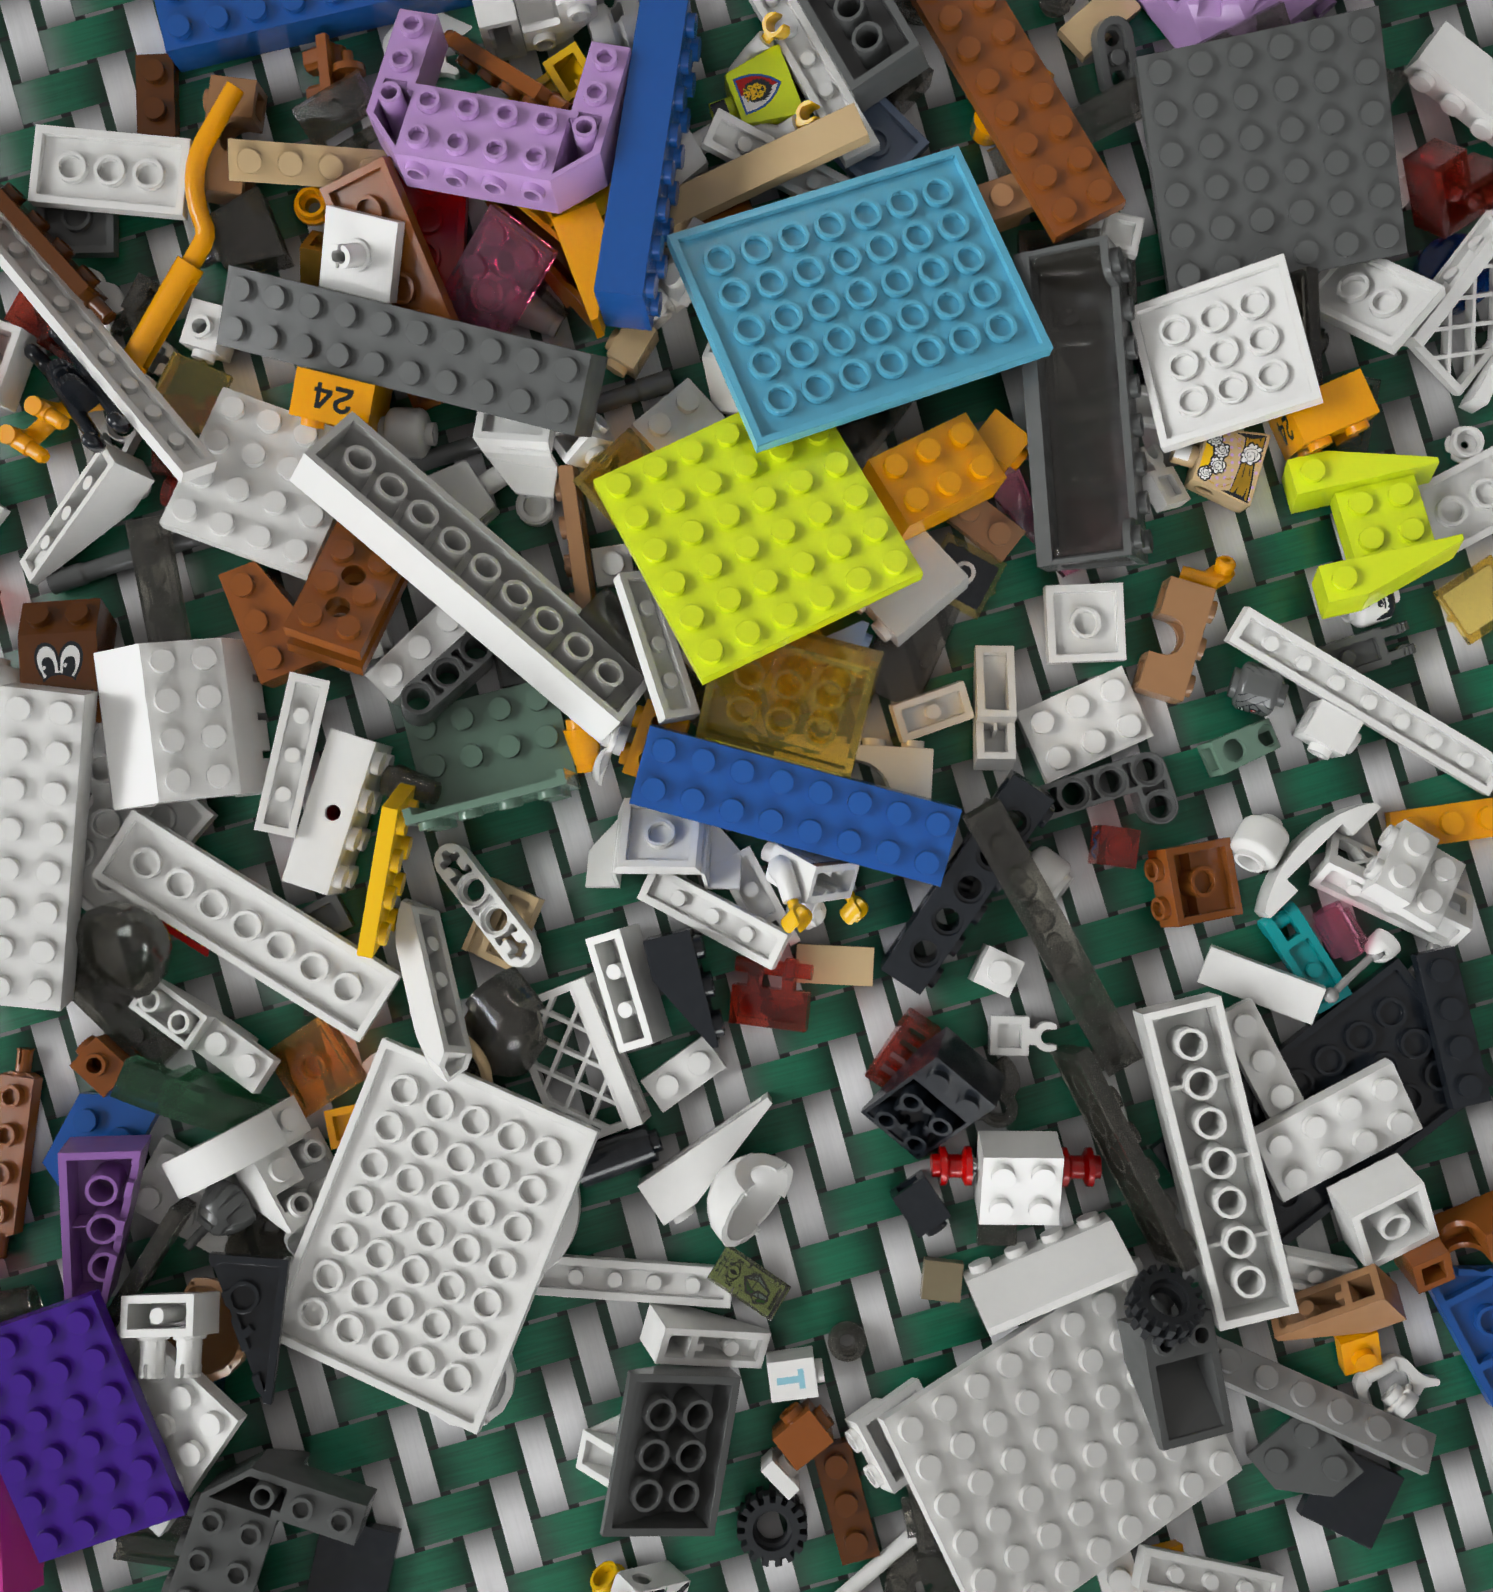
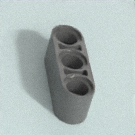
[400,632,494,727]

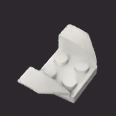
[473,411,559,499]
[585,798,741,890]

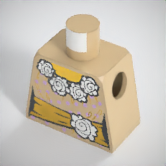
[1169,430,1271,513]

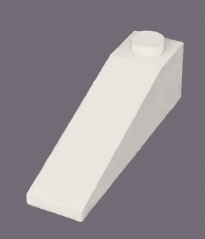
[19,444,155,586]
[637,1092,772,1225]

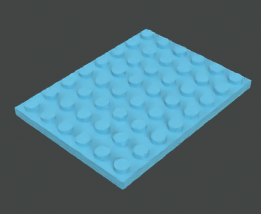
[667,146,1053,453]

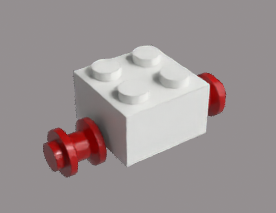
[930,1131,1102,1225]

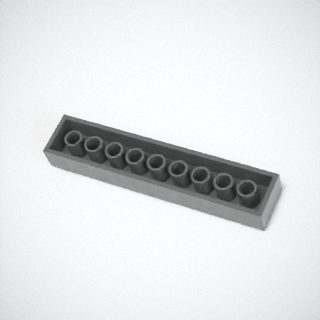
[216,265,608,437]

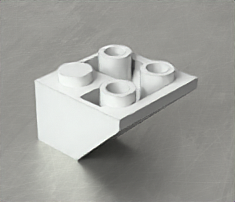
[235,1126,334,1234]

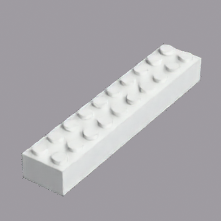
[290,411,647,743]

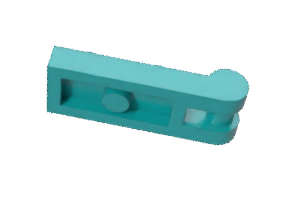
[1257,900,1353,1014]

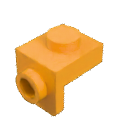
[1333,1330,1383,1376]

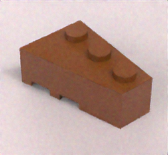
[218,561,331,688]

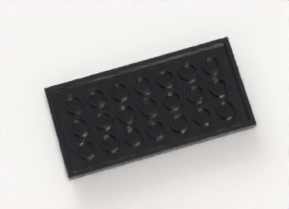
[1149,957,1493,1245]

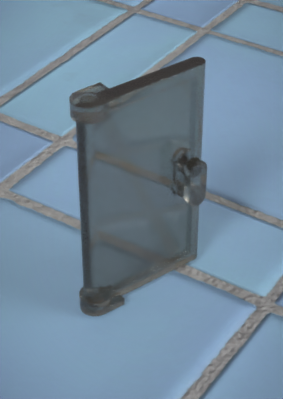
[854,604,961,703]

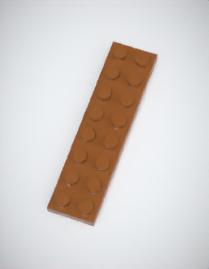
[910,0,1126,244]

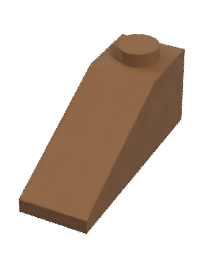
[1271,1263,1407,1341]

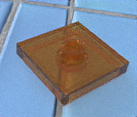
[268,1017,367,1118]

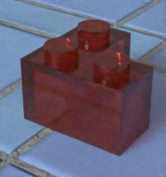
[1402,138,1493,239]

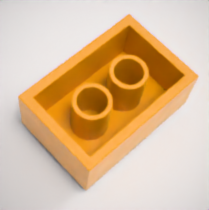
[862,412,1007,541]

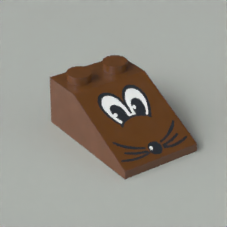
[18,598,117,723]

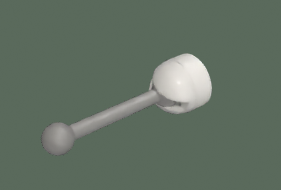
[1323,928,1401,1003]

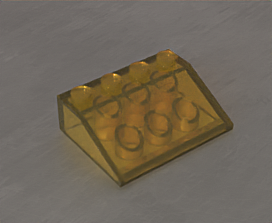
[696,633,884,779]

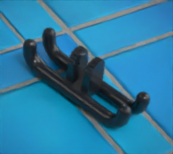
[24,327,131,453]

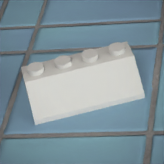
[963,1211,1139,1337]

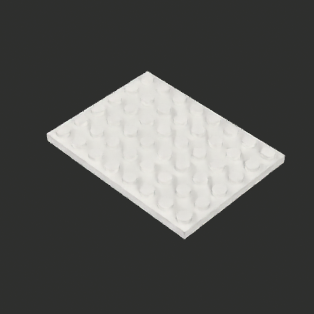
[281,1037,601,1435]
[877,1256,1242,1592]

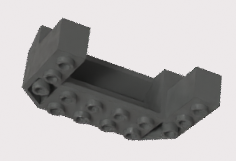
[161,1449,377,1592]

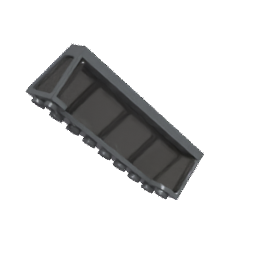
[1013,235,1154,572]

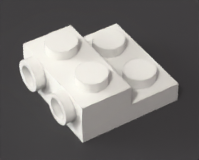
[1361,819,1466,933]
[844,1377,923,1494]

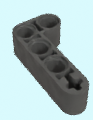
[1014,752,1179,825]

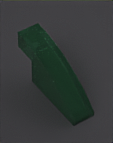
[110,1055,279,1133]

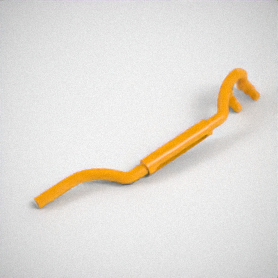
[0,81,244,463]

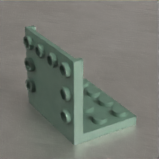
[402,682,582,832]

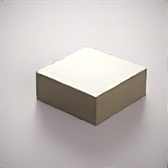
[920,1256,964,1303]

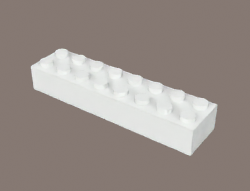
[0,682,98,1011]
[1132,992,1299,1331]

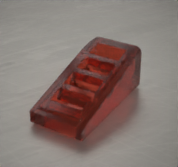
[865,1008,941,1087]

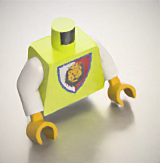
[709,12,820,139]

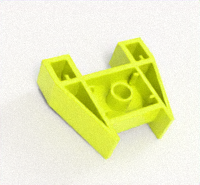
[1281,451,1464,619]

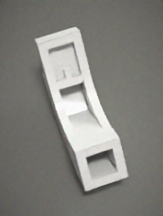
[161,1095,312,1200]

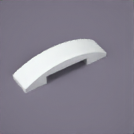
[1254,802,1381,918]

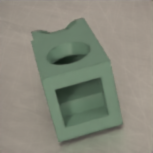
[1196,718,1281,778]

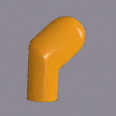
[1179,555,1236,590]

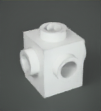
[553,413,618,471]

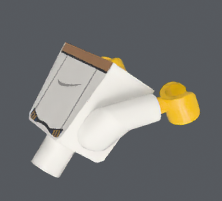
[761,841,869,933]

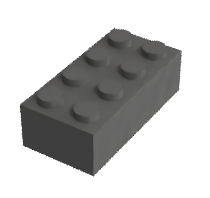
[797,0,930,112]

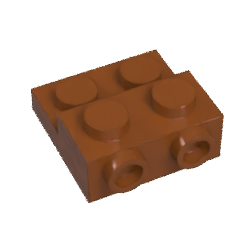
[1144,837,1243,928]

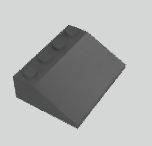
[600,1364,741,1537]

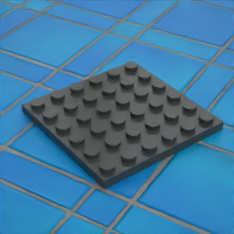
[1134,5,1407,294]

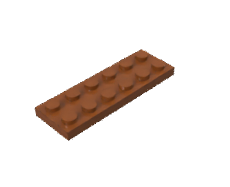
[319,156,459,411]

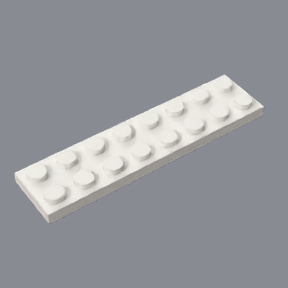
[91,808,402,1042]

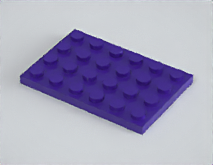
[0,1288,190,1563]

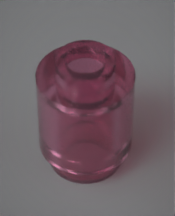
[1312,901,1368,962]

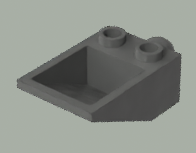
[1117,1293,1234,1451]

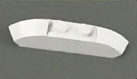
[396,898,473,1082]

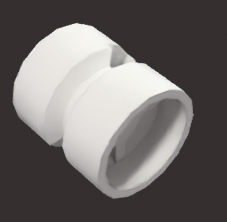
[587,0,639,52]

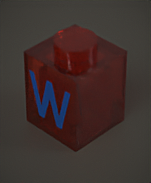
[1088,825,1141,869]

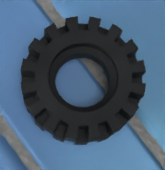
[1124,1264,1206,1347]
[737,1484,808,1567]

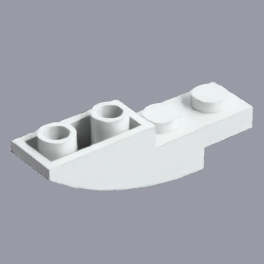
[128,974,281,1094]

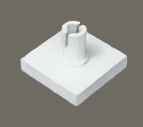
[319,205,405,304]

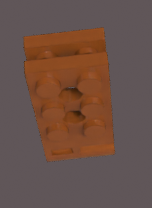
[283,521,409,676]

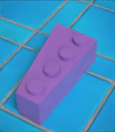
[58,1135,152,1305]

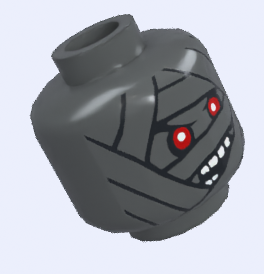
[1227,661,1289,716]

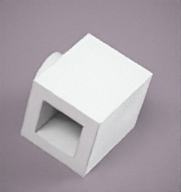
[179,298,235,365]
[1292,699,1364,760]

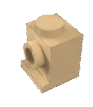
[605,327,659,379]

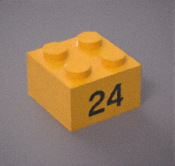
[289,366,393,432]
[1268,368,1380,461]

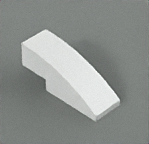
[973,645,1017,771]

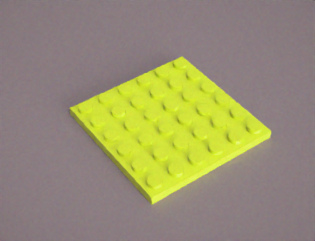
[593,412,923,686]

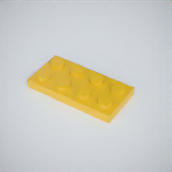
[357,783,419,959]

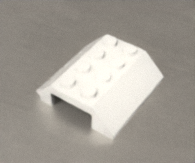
[93,637,270,811]

